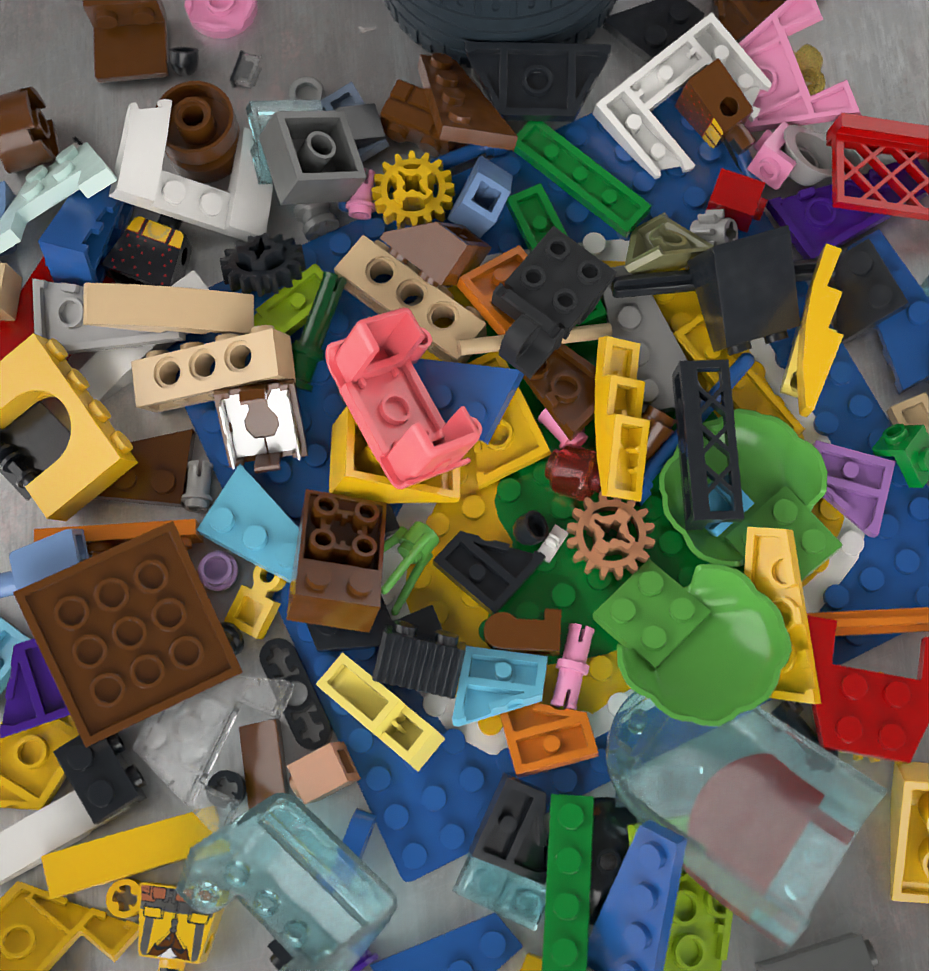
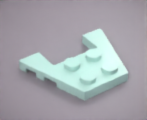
[0,142,117,254]

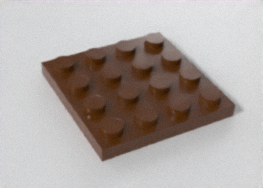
[13,521,243,747]

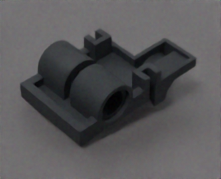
[492,226,617,379]

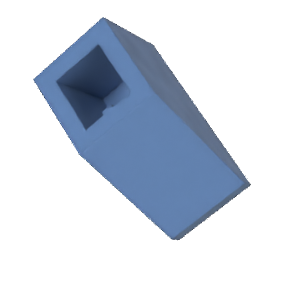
[447,156,513,238]

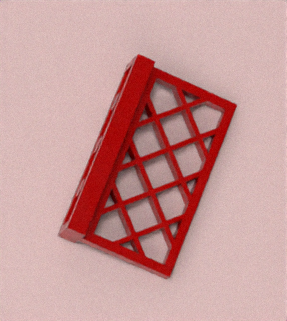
[826,113,929,221]

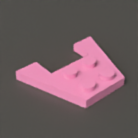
[738,0,861,132]

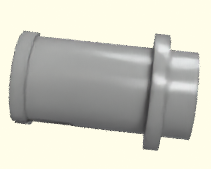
[181,460,213,513]

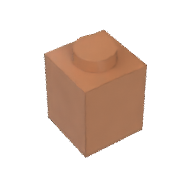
[287,741,361,804]

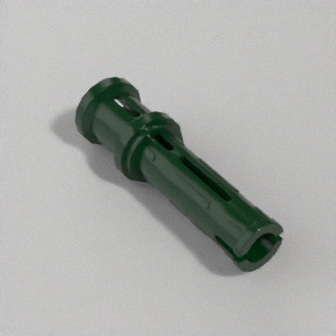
[291,271,348,392]

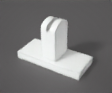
[538,524,569,563]

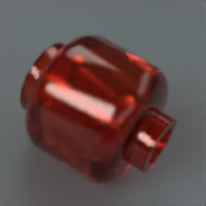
[545,443,601,502]

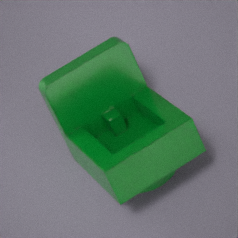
[872,424,929,488]

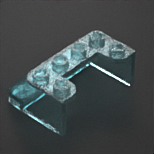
[175,793,397,971]

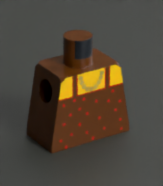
[675,58,757,155]

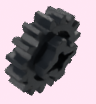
[220,233,306,297]

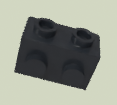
[53,733,147,825]

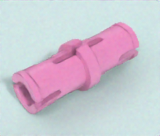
[550,623,595,710]

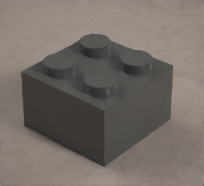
[259,110,367,205]

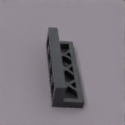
[672,360,744,530]

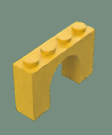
[0,333,138,522]

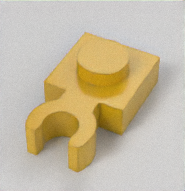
[224,565,287,640]

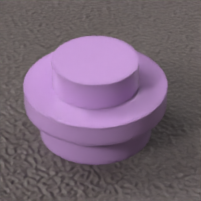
[198,551,239,591]

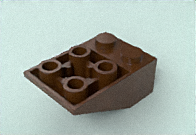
[286,489,387,633]

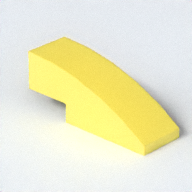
[316,652,445,771]

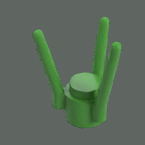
[381,521,440,616]

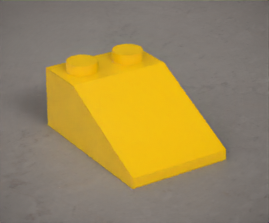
[329,406,460,503]
[890,761,929,903]

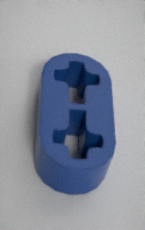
[327,808,377,893]

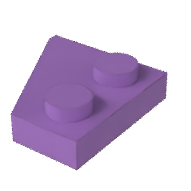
[813,440,896,538]

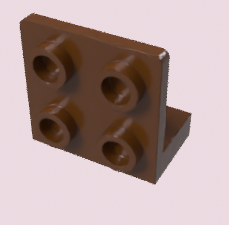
[83,0,169,83]

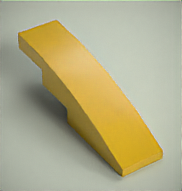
[796,243,843,418]
[595,336,650,502]
[41,806,228,899]

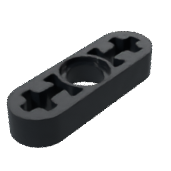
[259,638,333,751]

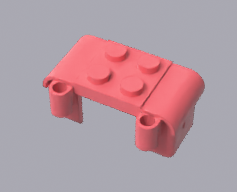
[326,307,482,489]

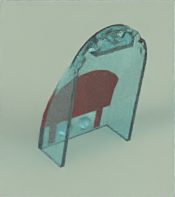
[606,692,888,951]

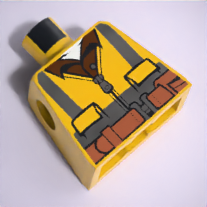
[138,882,229,971]

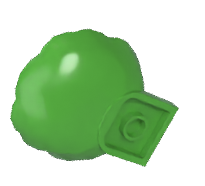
[659,408,843,582]
[593,559,792,727]

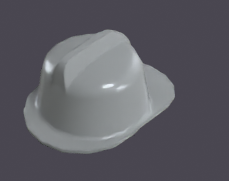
[781,125,862,186]

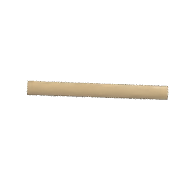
[457,323,612,356]

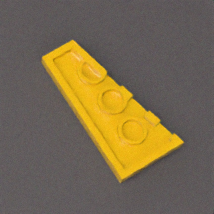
[744,527,821,704]

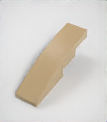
[83,283,254,335]

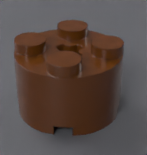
[0,86,60,174]

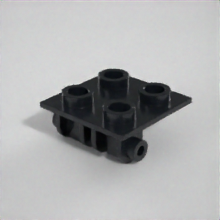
[0,401,71,501]

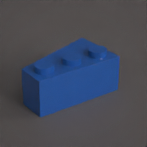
[38,184,135,287]

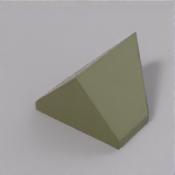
[625,212,714,274]

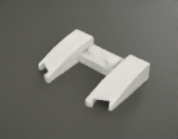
[593,12,772,179]
[108,99,273,242]

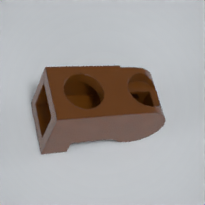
[484,609,562,656]

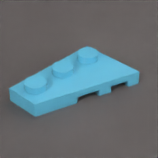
[196,464,299,583]

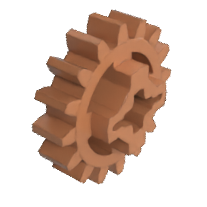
[566,492,655,580]

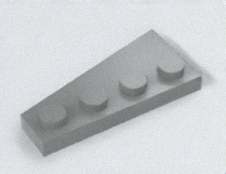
[601,265,702,413]
[32,278,186,354]

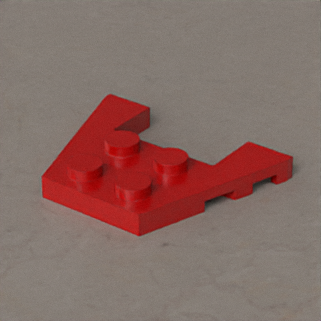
[807,615,929,764]

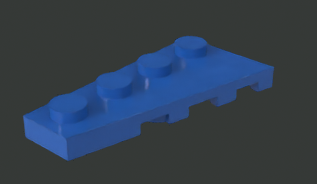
[844,229,929,395]
[588,820,687,971]

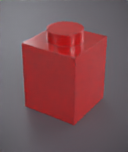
[705,168,768,233]

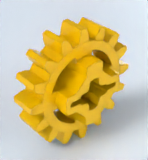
[371,150,455,229]

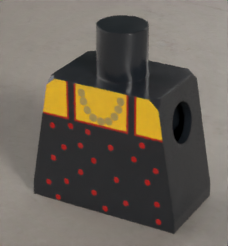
[102,214,192,287]

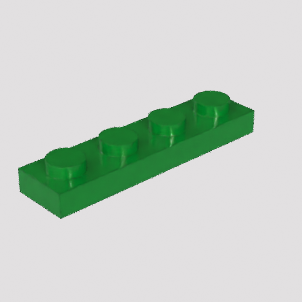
[514,121,652,239]
[506,183,607,326]
[542,794,595,971]

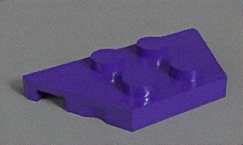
[0,638,70,738]

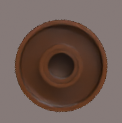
[155,81,240,183]

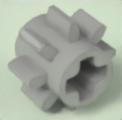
[690,209,738,246]

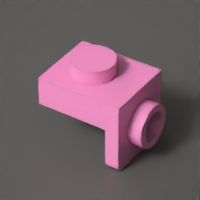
[747,121,796,190]

